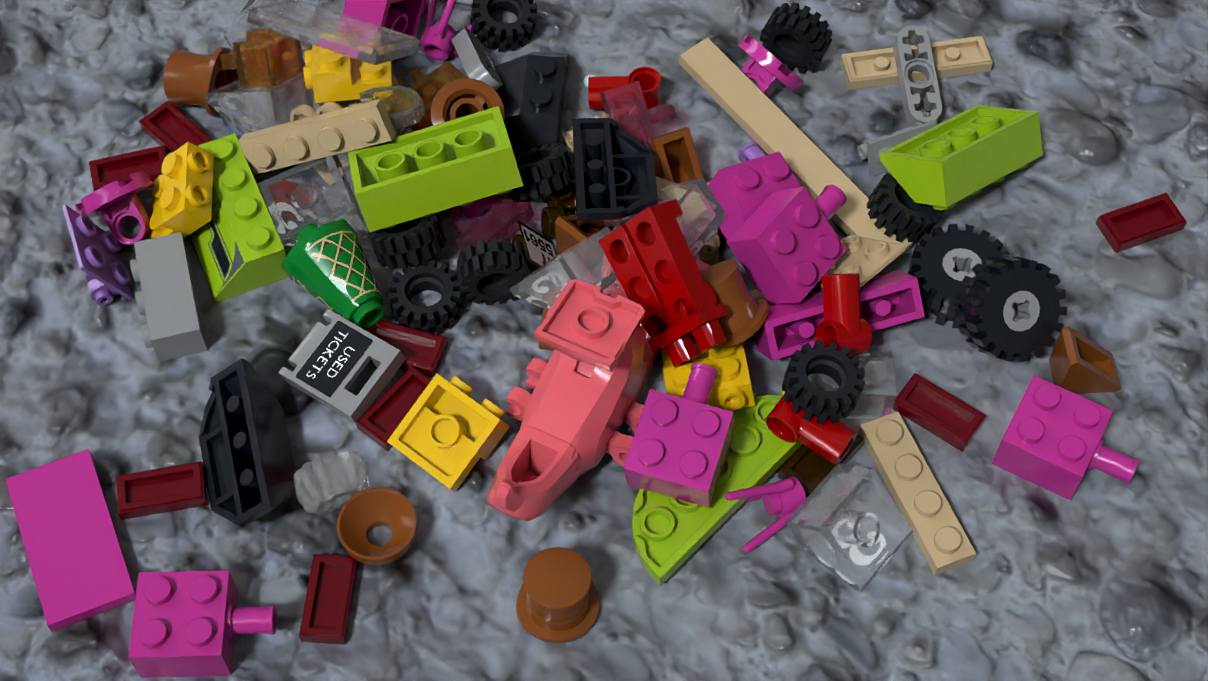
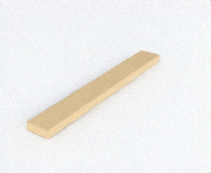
[678,37,913,266]

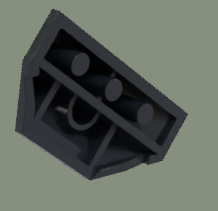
[494,51,569,156]
[572,118,658,229]
[199,358,298,527]

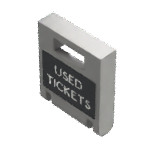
[278,309,406,424]

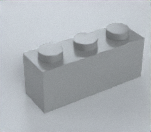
[130,232,208,362]

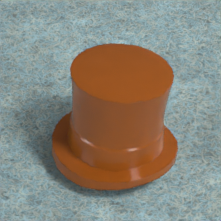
[163,46,244,118]
[431,78,505,126]
[700,260,770,349]
[516,547,600,643]

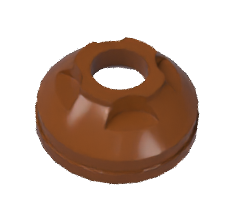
[337,487,417,565]

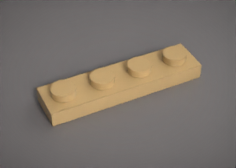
[238,99,396,175]
[858,411,976,575]

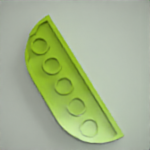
[632,391,802,586]

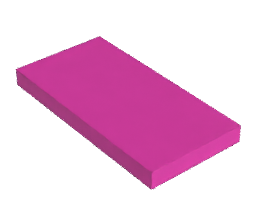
[5,449,136,632]

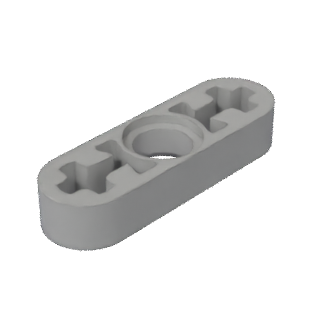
[893,25,942,126]
[451,27,503,91]

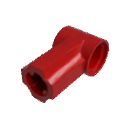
[588,67,662,117]
[815,273,872,355]
[765,395,858,465]

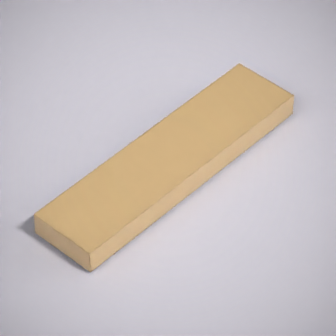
[840,36,993,90]

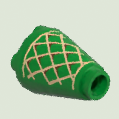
[281,219,385,329]

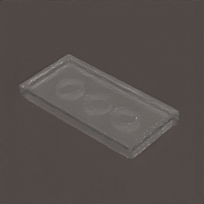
[247,0,419,65]

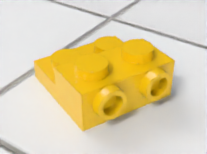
[303,37,393,104]
[149,142,214,238]
[661,342,755,411]
[387,373,510,492]

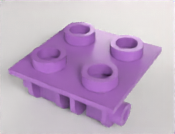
[62,205,133,306]

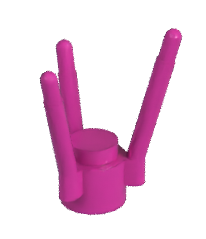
[419,0,472,61]
[725,476,807,553]

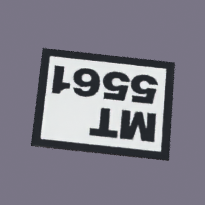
[517,220,564,277]

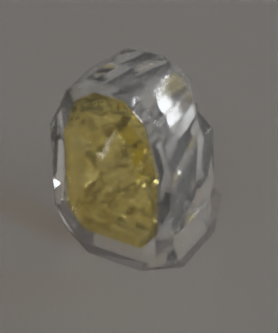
[360,85,425,133]

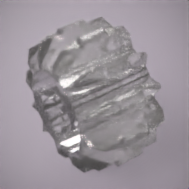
[293,449,369,515]

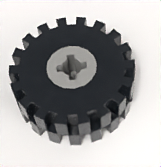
[908,224,1010,329]
[955,254,1067,362]

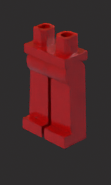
[598,199,728,368]

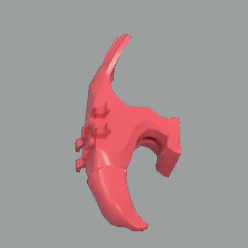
[486,233,710,521]

